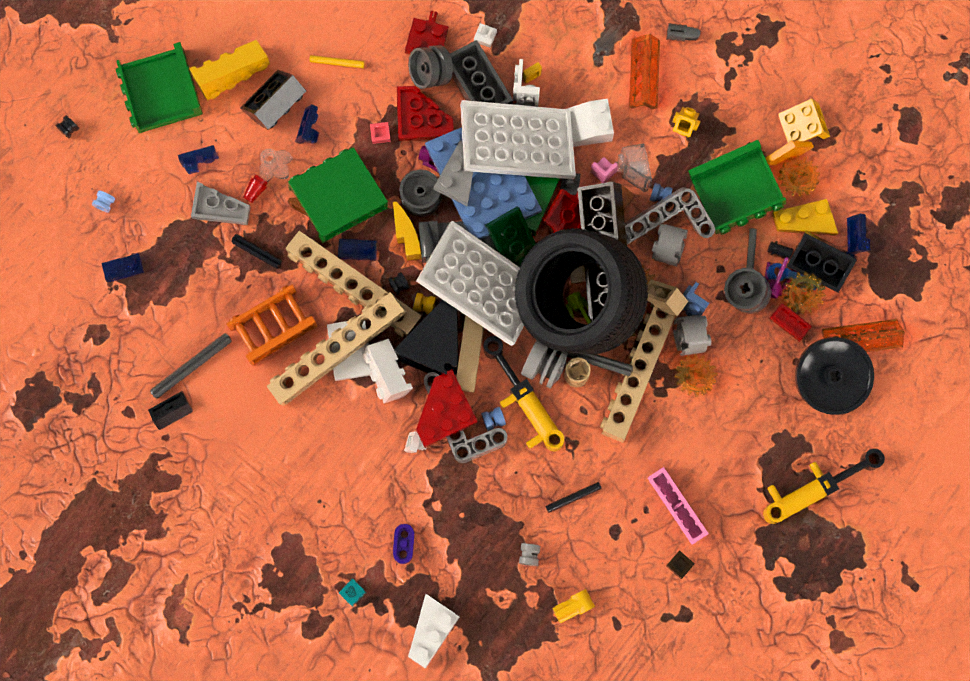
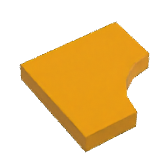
[765,141,814,165]

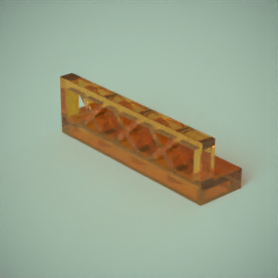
[629,34,660,110]
[822,319,905,352]

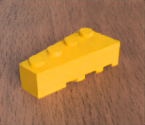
[189,40,270,101]

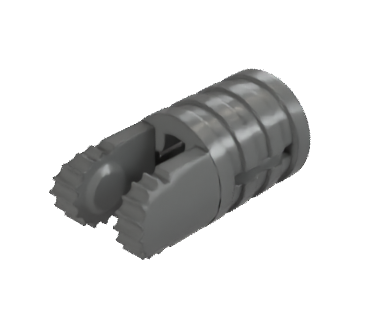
[666,23,701,42]

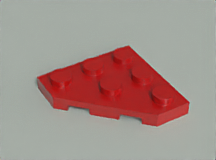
[397,86,454,141]
[416,370,478,448]

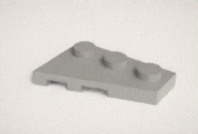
[434,140,473,206]
[191,181,251,225]

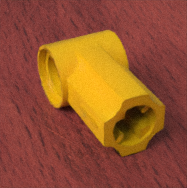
[552,589,595,624]

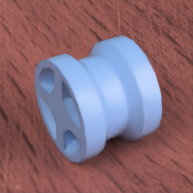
[92,191,115,213]

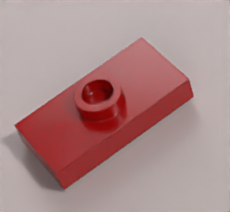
[769,303,812,342]

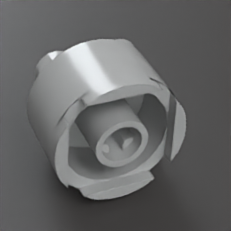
[652,224,688,267]
[673,314,711,356]

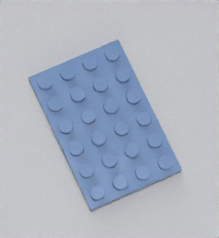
[425,127,542,240]

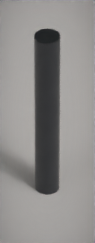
[545,482,602,513]

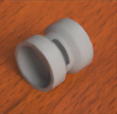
[519,543,541,566]

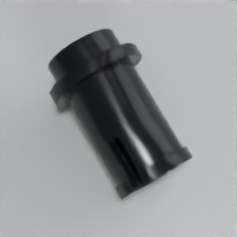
[767,241,793,260]

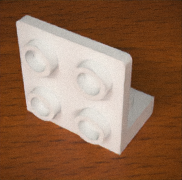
[513,59,540,107]

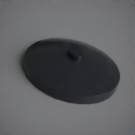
[795,337,874,415]

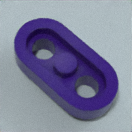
[393,524,415,564]

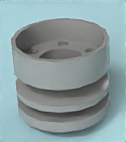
[521,340,568,389]

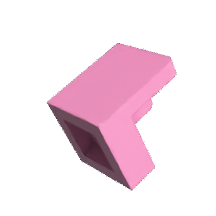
[591,157,618,183]

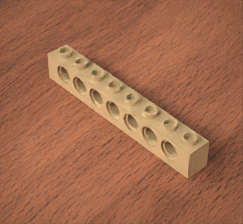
[285,231,422,337]
[267,292,407,406]
[600,303,675,443]

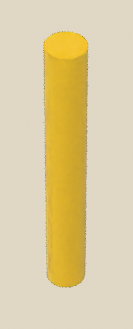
[309,55,365,68]

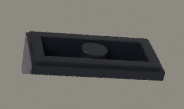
[148,391,193,430]

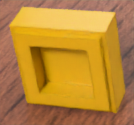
[522,62,542,83]

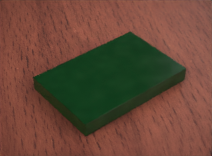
[485,206,536,267]

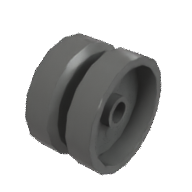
[408,45,453,89]
[399,169,442,217]
[724,268,772,314]

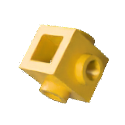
[672,107,700,137]

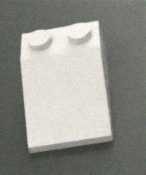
[567,99,614,147]

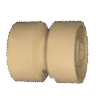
[564,357,591,388]

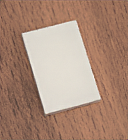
[327,321,371,381]

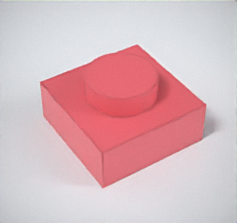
[370,122,391,144]

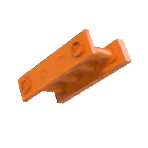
[226,285,318,366]

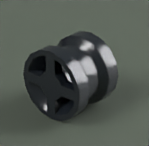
[55,115,80,139]
[388,272,410,295]

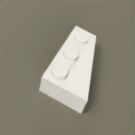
[363,339,413,404]
[408,594,460,668]

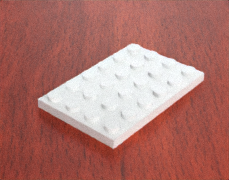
[460,100,576,179]
[416,221,524,346]

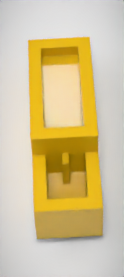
[393,202,421,261]

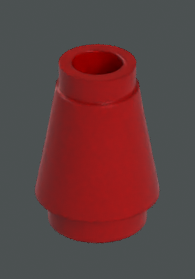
[243,174,268,203]

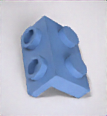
[683,282,709,316]

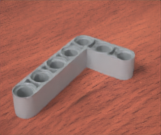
[625,187,715,244]
[424,372,507,463]

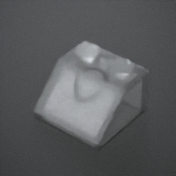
[616,144,652,192]

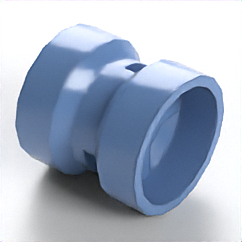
[649,183,673,206]
[481,407,506,431]

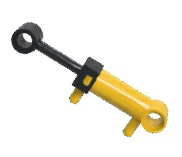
[484,336,564,452]
[763,448,885,524]

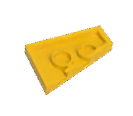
[772,199,838,236]

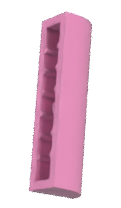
[648,467,709,545]

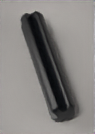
[231,234,283,269]

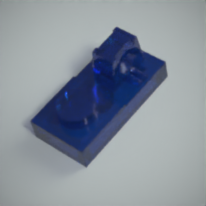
[295,104,319,144]
[178,145,219,174]
[847,213,871,255]
[338,239,377,261]
[101,253,144,283]

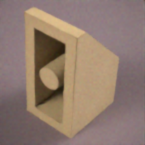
[647,280,688,316]

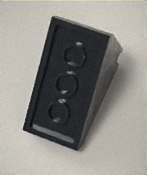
[394,300,458,375]

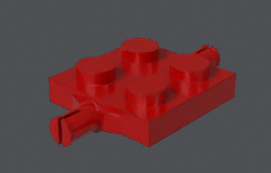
[405,11,449,54]
[542,186,582,233]

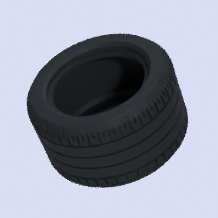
[515,228,648,354]

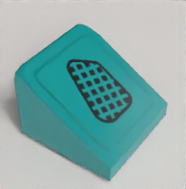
[339,578,367,607]

